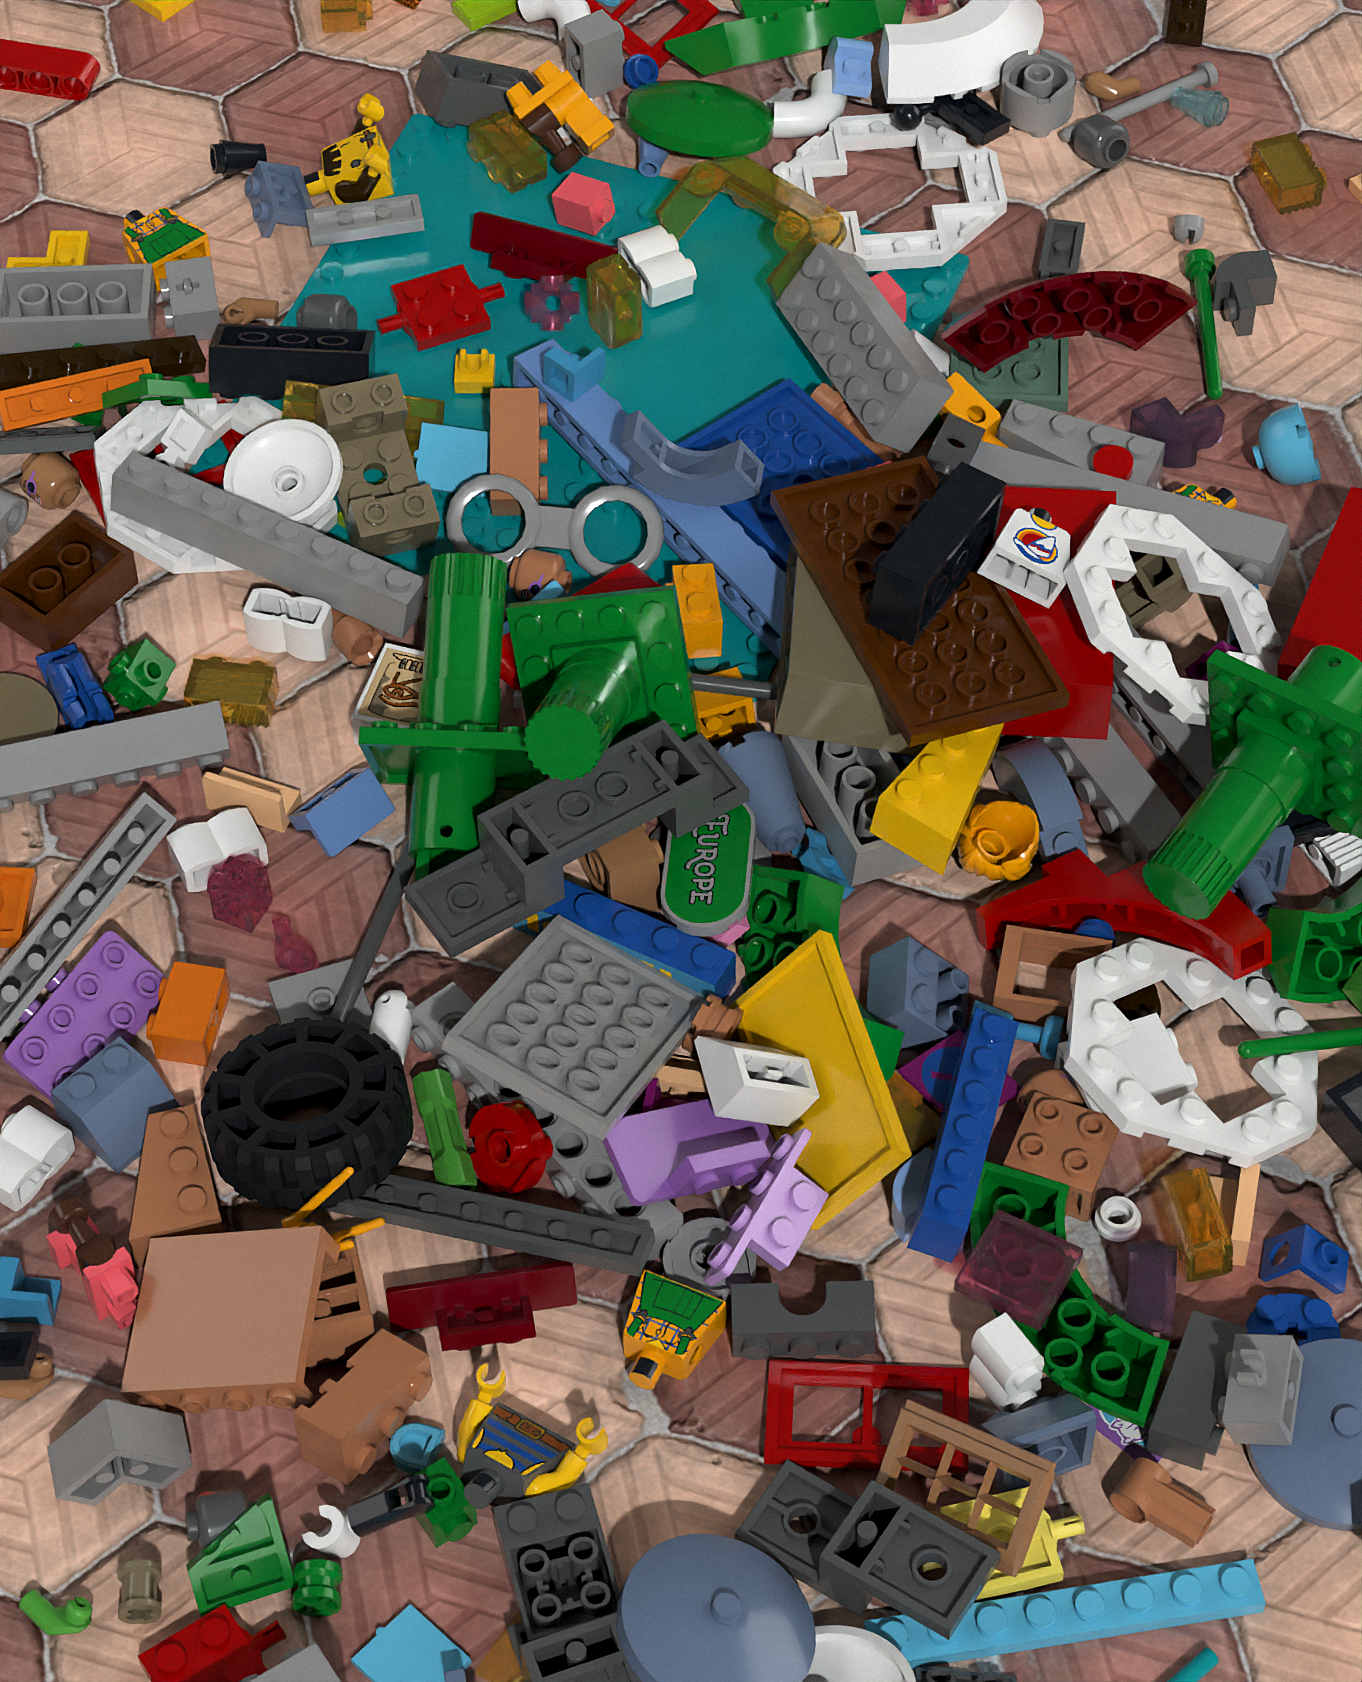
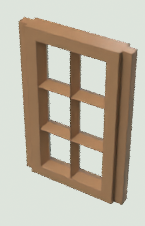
[875,1399,1057,1577]

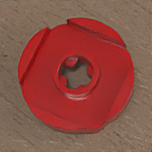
[468,1099,553,1194]

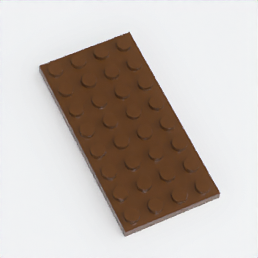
[770,455,1070,747]

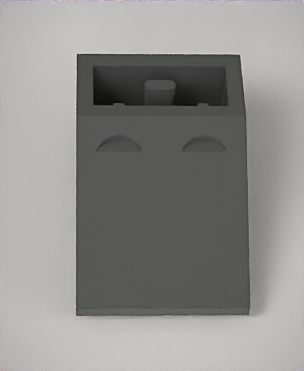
[493,1483,620,1642]

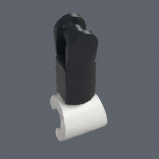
[302,1474,435,1559]

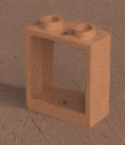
[993,925,1113,1033]

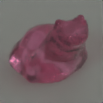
[272,916,321,974]

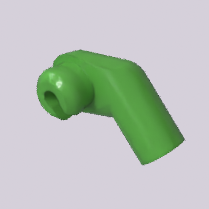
[19,1589,93,1636]

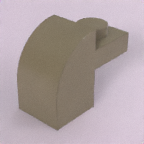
[1115,554,1193,630]

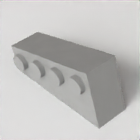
[999,399,1165,488]

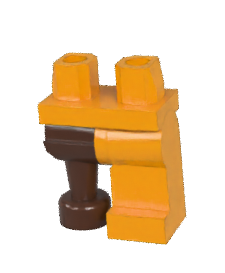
[506,60,615,174]

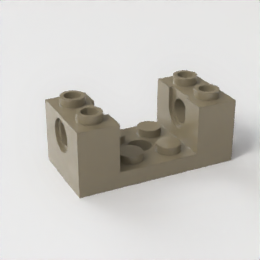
[314,373,440,557]

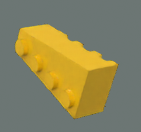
[869,723,1004,876]

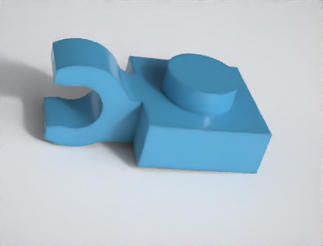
[792,827,855,900]

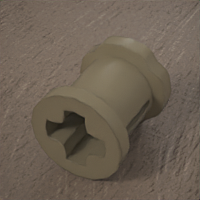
[117,1559,162,1624]

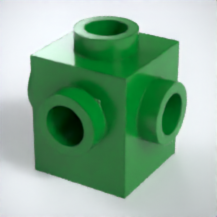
[102,638,177,713]

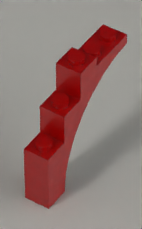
[975,849,1272,981]

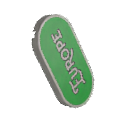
[660,803,757,937]

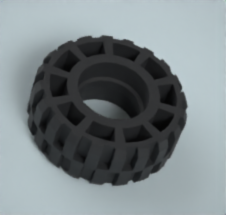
[201,1017,414,1212]

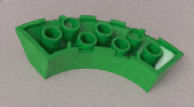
[664,0,907,76]
[738,865,905,1082]
[1266,877,1362,1003]
[970,1161,1170,1428]

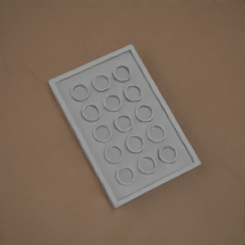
[441,914,709,1141]

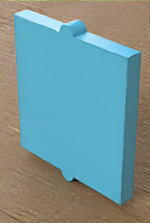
[413,422,490,498]
[351,1604,472,1682]

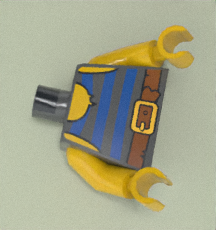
[457,1363,608,1509]

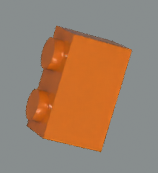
[146,961,231,1067]

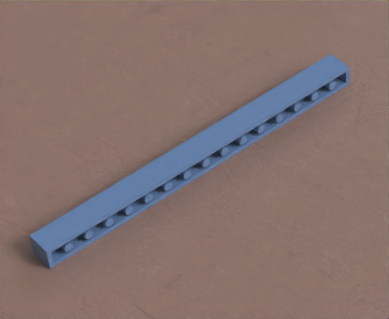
[513,339,916,772]

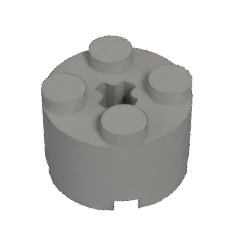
[1000,49,1076,138]

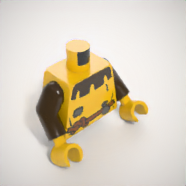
[304,93,394,205]

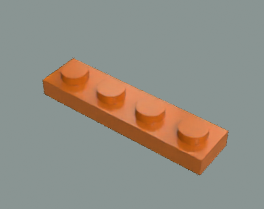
[0,358,152,433]

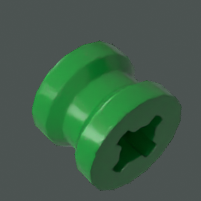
[292,1559,343,1617]

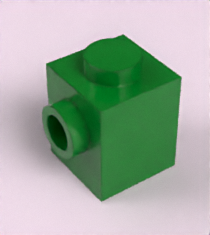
[405,1457,478,1548]

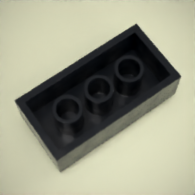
[209,323,375,402]
[867,461,1007,646]

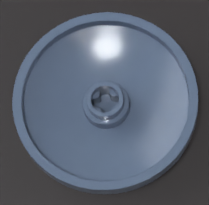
[1246,1338,1362,1531]
[616,1534,816,1682]

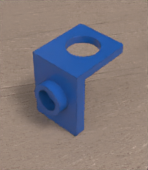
[1260,1224,1349,1295]

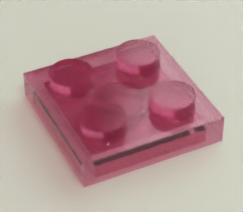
[954,1209,1083,1331]

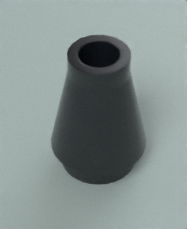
[210,139,267,177]

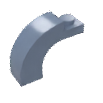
[620,410,764,506]
[991,738,1090,865]

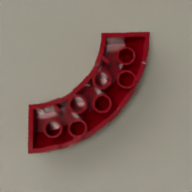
[940,271,1198,373]

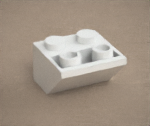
[694,1036,820,1127]

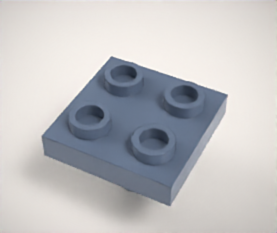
[1229,825,1295,918]

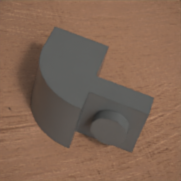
[1212,249,1277,337]

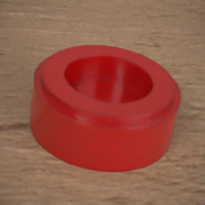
[1092,445,1134,481]

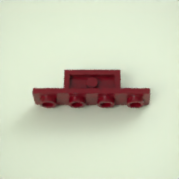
[470,211,618,288]
[386,1261,577,1351]

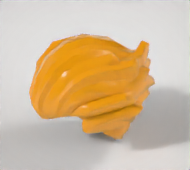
[957,800,1040,881]

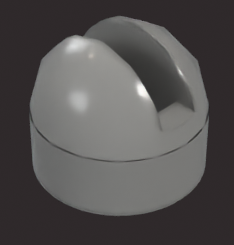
[1173,214,1205,245]

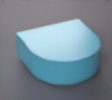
[390,1422,446,1475]

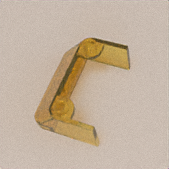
[655,156,847,312]

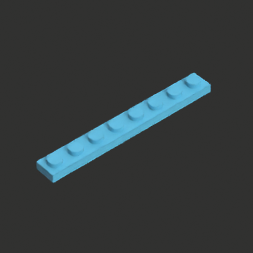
[864,1559,1266,1669]

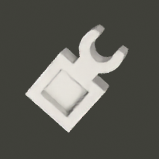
[153,407,216,473]

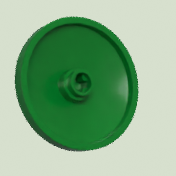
[625,79,774,157]

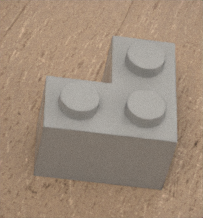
[47,1398,192,1506]

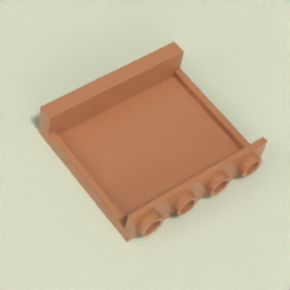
[120,1225,340,1414]

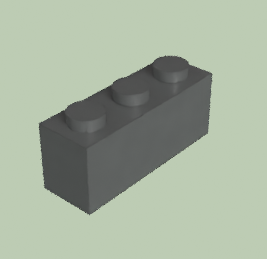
[1146,1310,1248,1471]

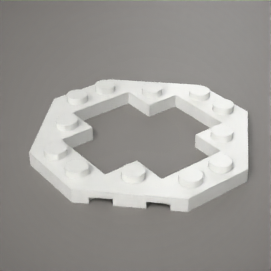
[773,113,1007,272]
[93,396,338,574]
[1063,504,1284,726]
[1063,937,1318,1168]

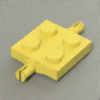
[921,1487,1085,1602]

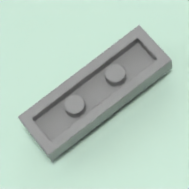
[305,193,425,247]

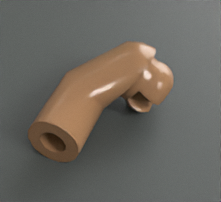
[1084,71,1141,102]
[223,297,279,325]
[0,1352,55,1400]

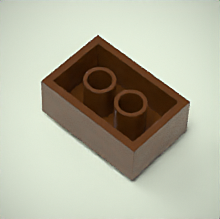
[0,513,139,653]

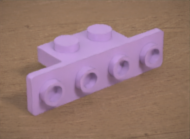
[703,1127,829,1286]

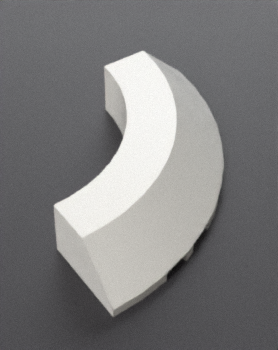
[878,0,1044,104]

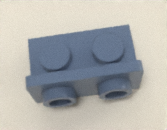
[245,161,314,238]

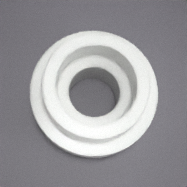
[1094,1196,1141,1242]

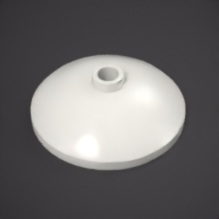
[223,419,343,524]

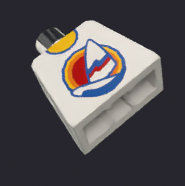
[977,508,1070,609]

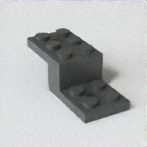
[735,1460,1001,1640]

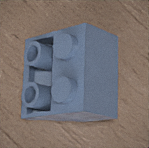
[866,936,969,1051]

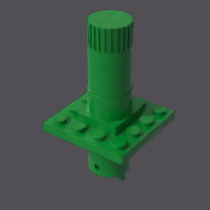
[358,552,546,882]
[506,585,701,781]
[1142,645,1362,920]

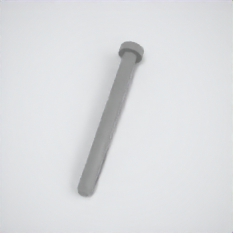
[1060,61,1219,142]

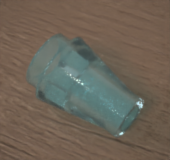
[1171,86,1229,127]

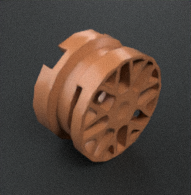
[682,993,744,1054]

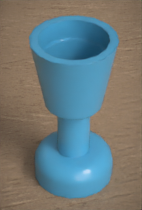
[970,1000,1064,1061]

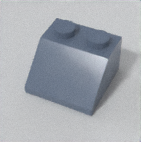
[50,1036,181,1174]
[980,1393,1097,1493]

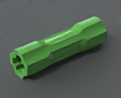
[412,1068,478,1192]

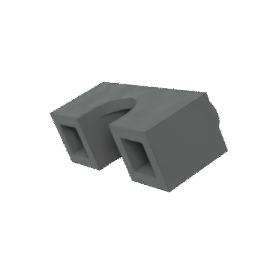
[731,1280,876,1360]

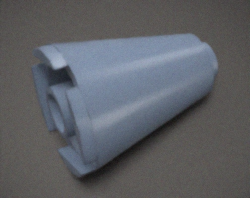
[717,731,806,853]

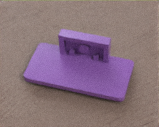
[3,931,166,1103]
[603,1099,775,1206]

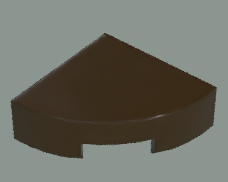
[1116,984,1161,1021]

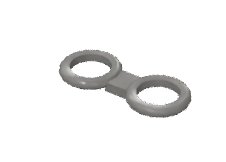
[445,474,665,578]

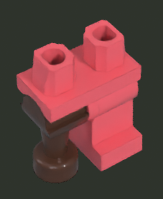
[46,1196,139,1330]

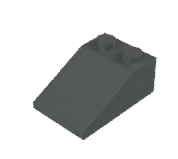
[415,50,542,128]

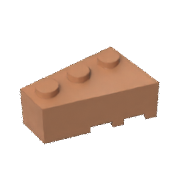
[490,388,548,516]
[129,1104,224,1269]
[306,1244,375,1367]
[292,1328,433,1487]

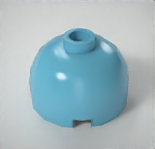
[1252,403,1322,486]

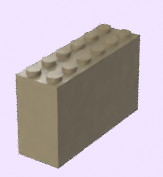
[774,541,929,756]

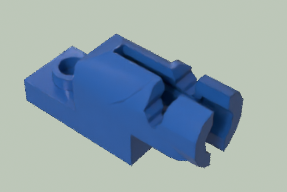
[35,644,115,731]

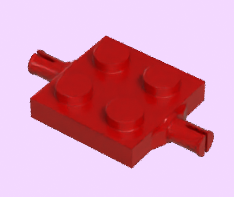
[376,264,505,352]
[138,1604,287,1682]

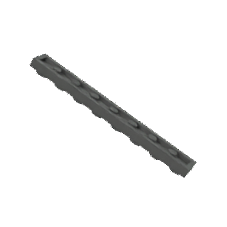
[316,1174,656,1277]

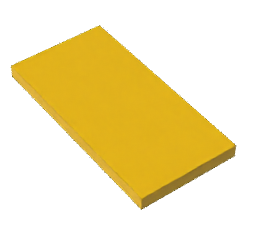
[729,929,912,1231]

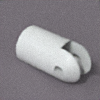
[369,990,415,1065]

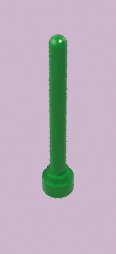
[1184,249,1223,400]
[1238,1027,1362,1059]

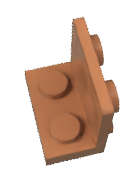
[1003,1092,1120,1223]

